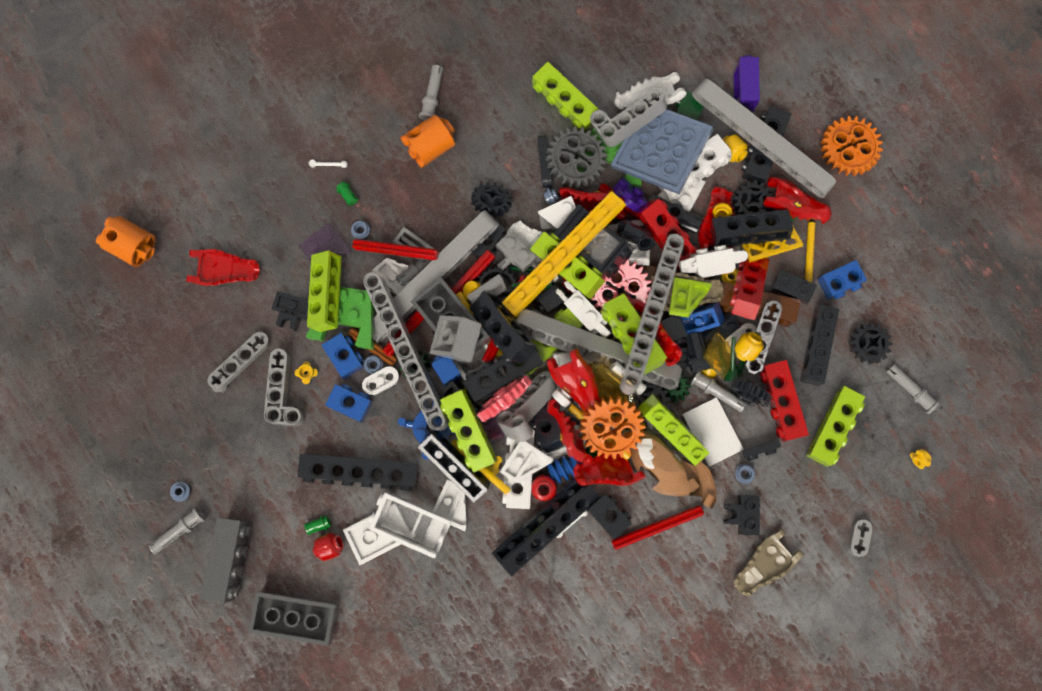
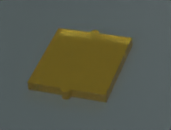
[703,332,736,379]

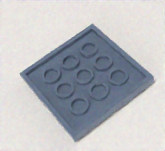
[611,109,713,195]

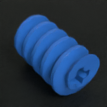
[547,456,583,483]

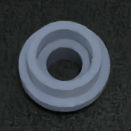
[543,187,559,206]
[351,221,370,239]
[364,355,383,374]
[735,464,755,484]
[170,482,190,502]

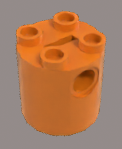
[400,114,455,169]
[96,216,156,267]

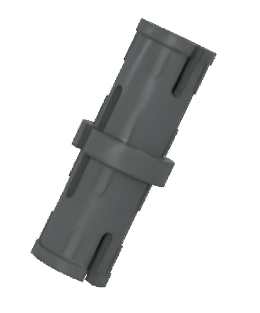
[395,259,431,287]

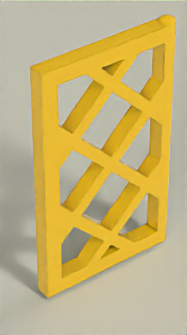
[741,227,803,262]

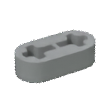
[848,520,872,557]

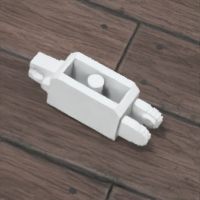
[679,245,748,278]
[555,281,611,338]

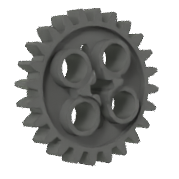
[546,127,607,188]

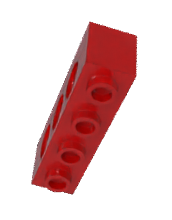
[635,199,698,274]
[730,254,769,320]
[759,360,809,442]

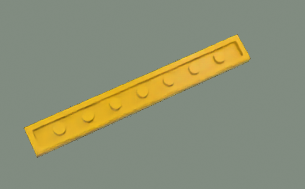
[502,191,626,317]

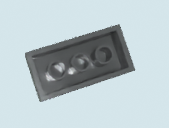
[411,277,491,365]
[200,517,252,603]
[248,591,339,646]

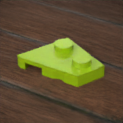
[669,277,712,318]

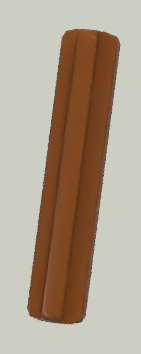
[347,328,398,366]

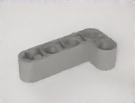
[590,89,667,147]
[264,348,305,426]
[496,371,557,442]

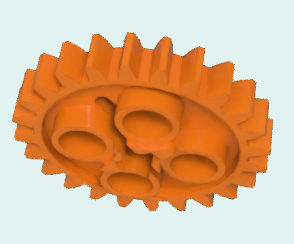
[820,116,883,176]
[580,396,645,459]

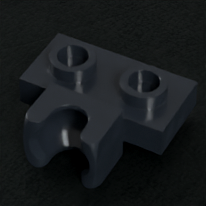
[272,291,308,332]
[723,495,760,535]

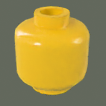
[722,134,748,162]
[735,332,764,361]

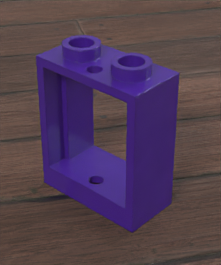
[733,55,760,113]

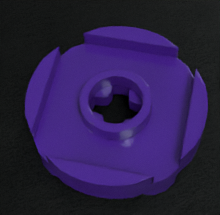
[613,178,649,212]

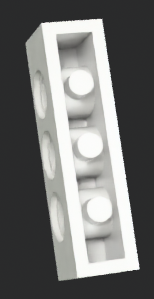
[659,134,732,201]
[503,430,535,509]

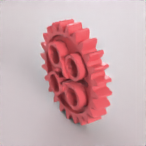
[591,259,651,321]
[476,374,532,422]

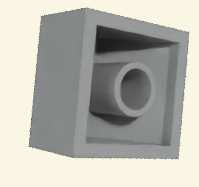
[430,315,481,362]

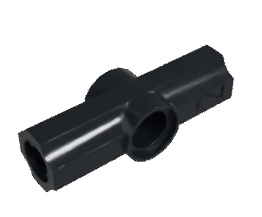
[648,194,703,234]

